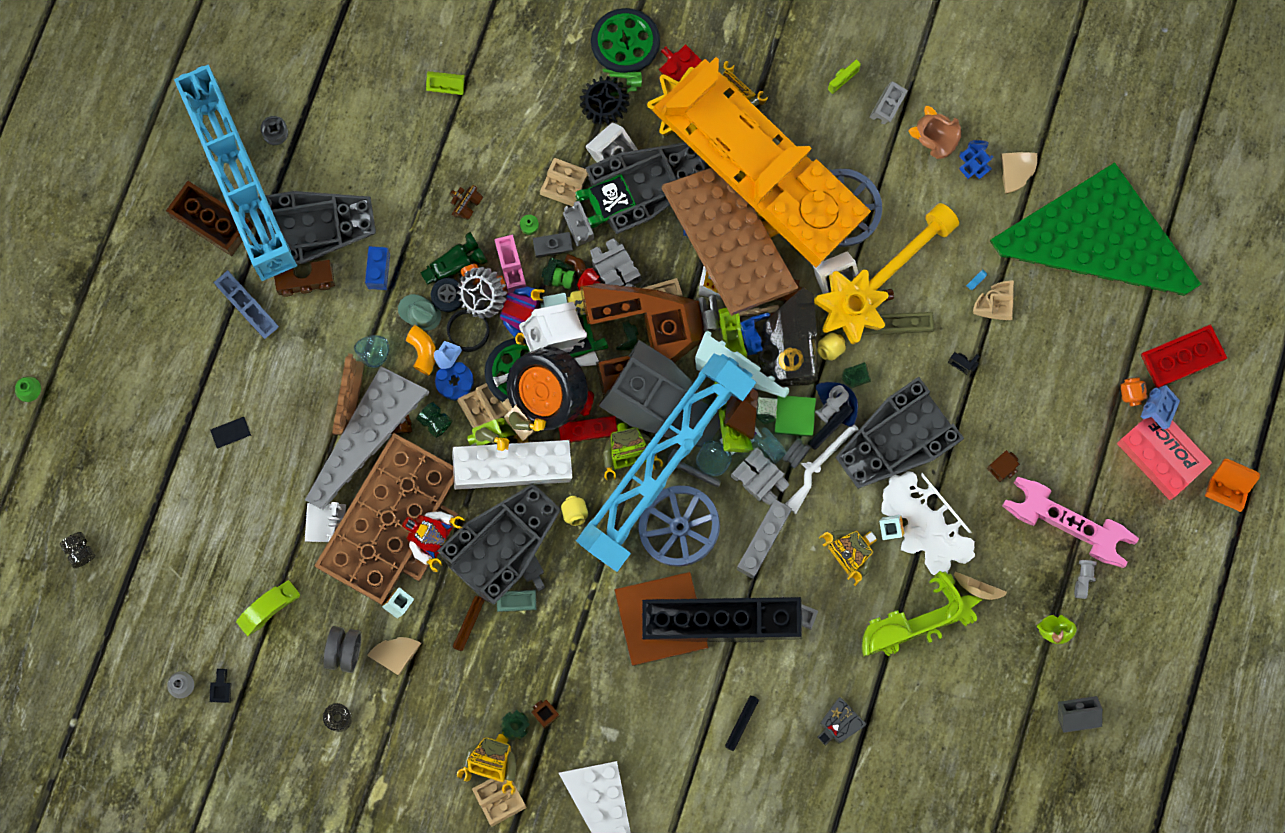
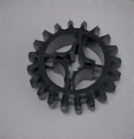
[580,76,630,126]

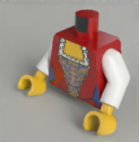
[402,512,465,572]

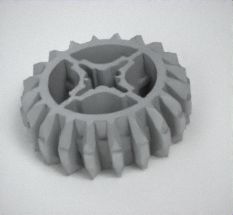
[457,267,507,319]

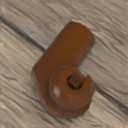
[565,254,587,278]

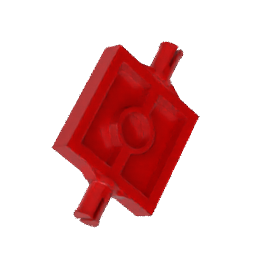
[659,44,702,82]

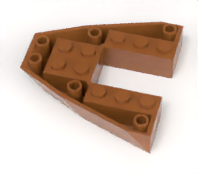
[580,283,705,397]

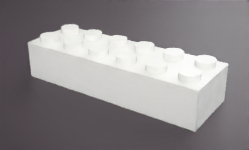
[452,440,572,490]

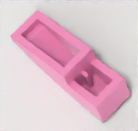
[495,234,526,293]

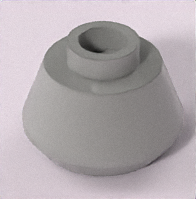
[167,671,194,698]

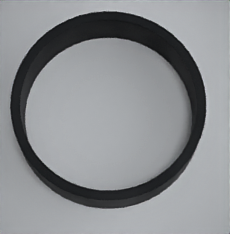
[447,309,489,352]

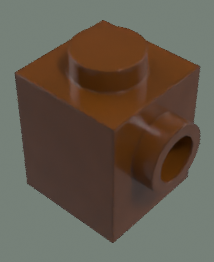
[987,450,1020,482]
[531,699,560,729]

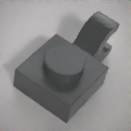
[523,555,545,591]

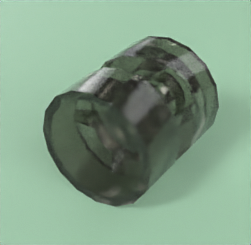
[60,532,96,568]

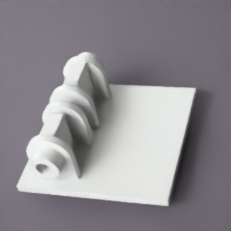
[305,502,346,542]

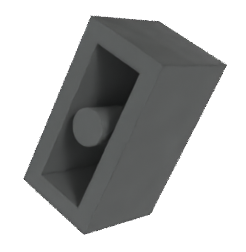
[1058,696,1103,733]

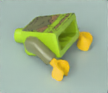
[467,418,528,451]
[603,422,663,481]

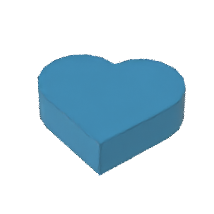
[966,269,987,290]

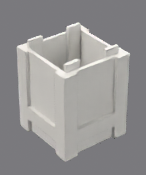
[519,302,587,352]

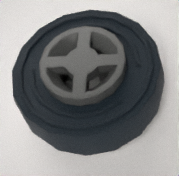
[431,278,463,312]

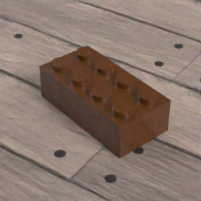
[166,181,253,257]

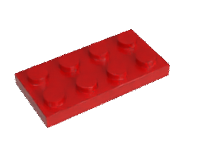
[1141,324,1227,388]

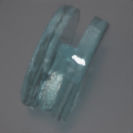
[753,427,787,464]

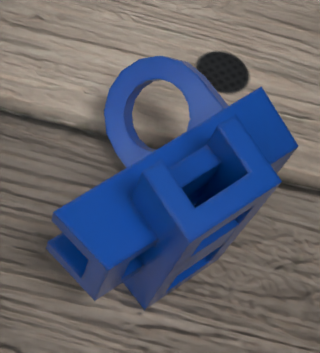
[959,140,994,179]
[740,313,770,355]

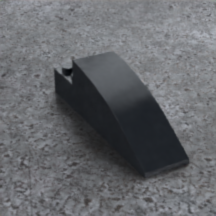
[642,597,802,642]

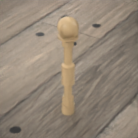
[718,305,779,320]

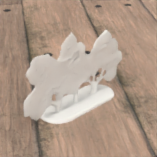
[881,471,975,575]

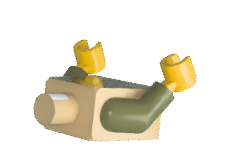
[502,398,546,441]

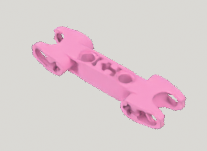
[1002,477,1139,568]

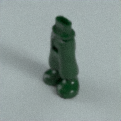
[420,232,488,285]

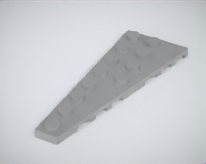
[305,366,429,510]

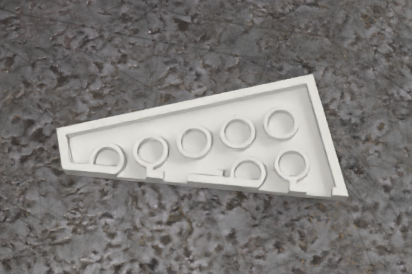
[559,761,631,833]

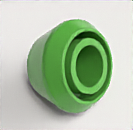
[15,376,41,402]

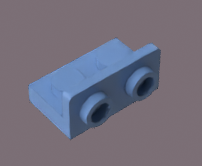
[1141,385,1180,429]

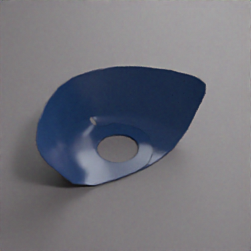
[816,382,858,427]

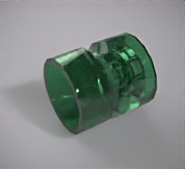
[416,402,453,438]

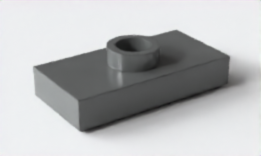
[533,232,573,258]

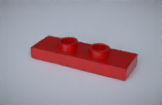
[559,416,617,443]

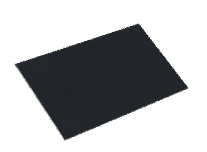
[210,417,251,449]

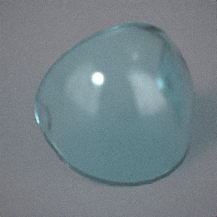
[354,335,389,368]
[696,441,732,476]

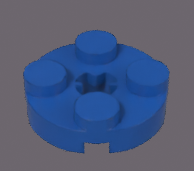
[435,362,474,401]

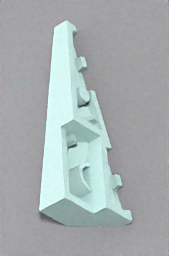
[695,331,789,398]

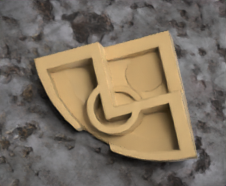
[1001,152,1037,194]
[973,280,1014,320]
[954,572,1007,600]
[367,637,422,676]

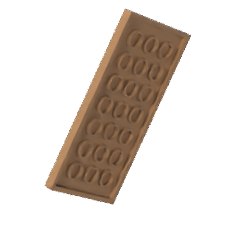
[662,168,798,316]

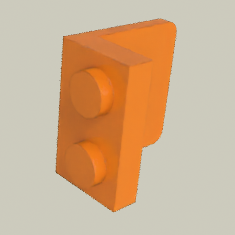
[1205,459,1260,512]

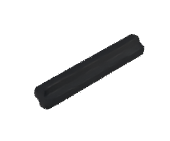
[808,404,853,450]
[725,695,759,751]

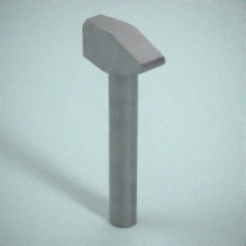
[668,449,721,488]

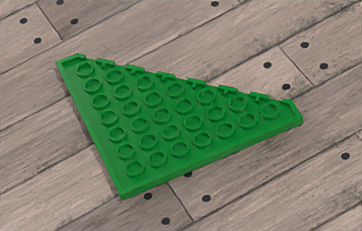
[990,162,1201,296]

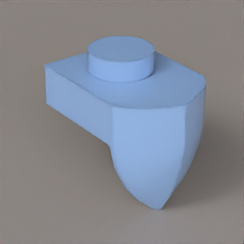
[434,341,462,369]

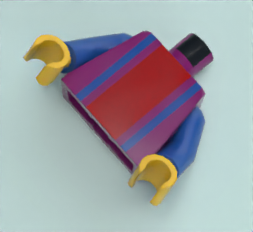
[500,286,544,346]

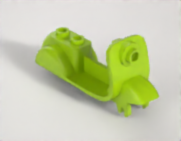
[862,571,983,657]

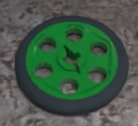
[590,8,660,73]
[484,338,530,402]

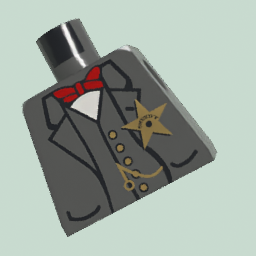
[817,697,867,746]

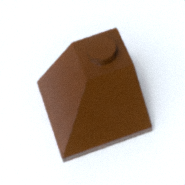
[724,388,758,440]

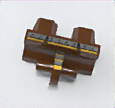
[450,185,483,220]

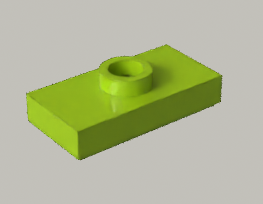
[828,59,861,94]
[426,71,464,95]

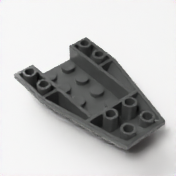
[585,143,709,234]
[257,191,376,265]
[598,340,720,450]
[835,377,964,489]
[438,484,561,605]

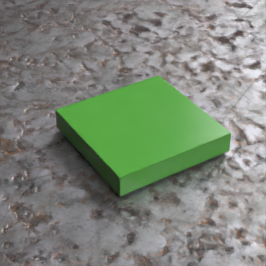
[774,396,816,437]

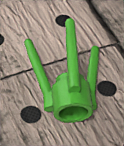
[603,69,642,98]

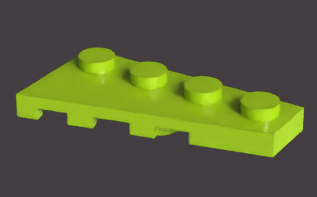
[714,381,754,453]

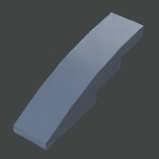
[213,270,279,339]

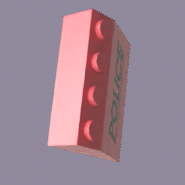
[1117,417,1212,500]

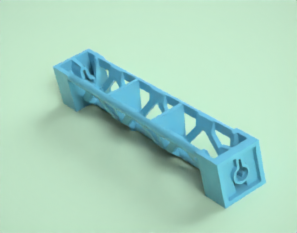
[174,64,297,281]
[576,353,757,572]

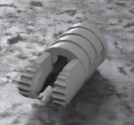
[699,295,721,332]

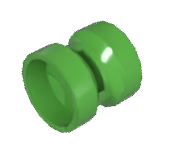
[552,267,575,290]

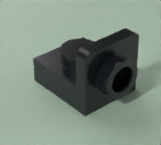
[948,352,979,375]

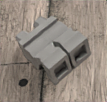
[590,238,641,286]
[731,447,790,506]

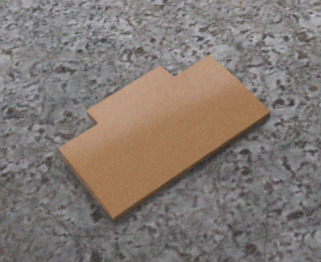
[314,433,458,606]

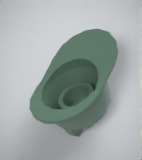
[398,294,441,331]

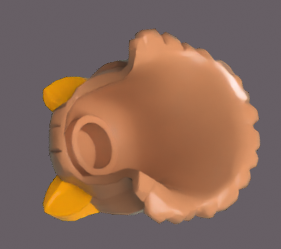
[908,106,961,159]

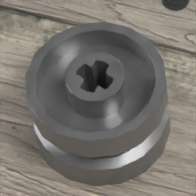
[324,626,361,673]

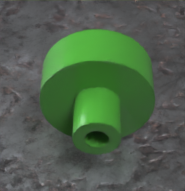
[520,215,539,235]

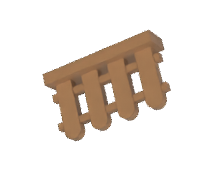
[332,353,365,436]

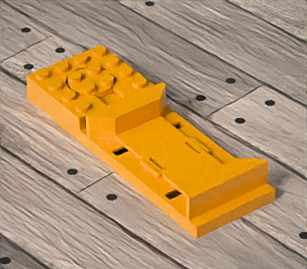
[652,57,871,268]

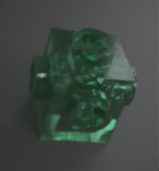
[500,710,530,741]

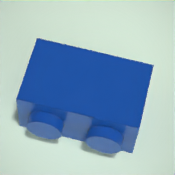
[365,246,390,290]

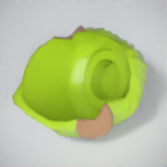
[1037,614,1077,644]

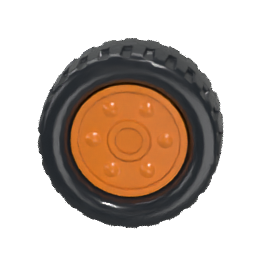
[507,347,588,430]

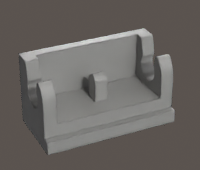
[869,81,908,124]
[563,201,594,246]

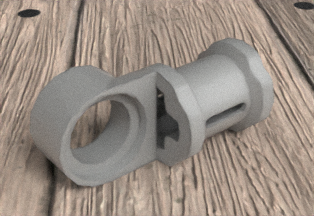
[815,385,849,424]
[1074,560,1097,599]

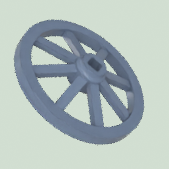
[830,169,882,247]
[639,486,720,567]

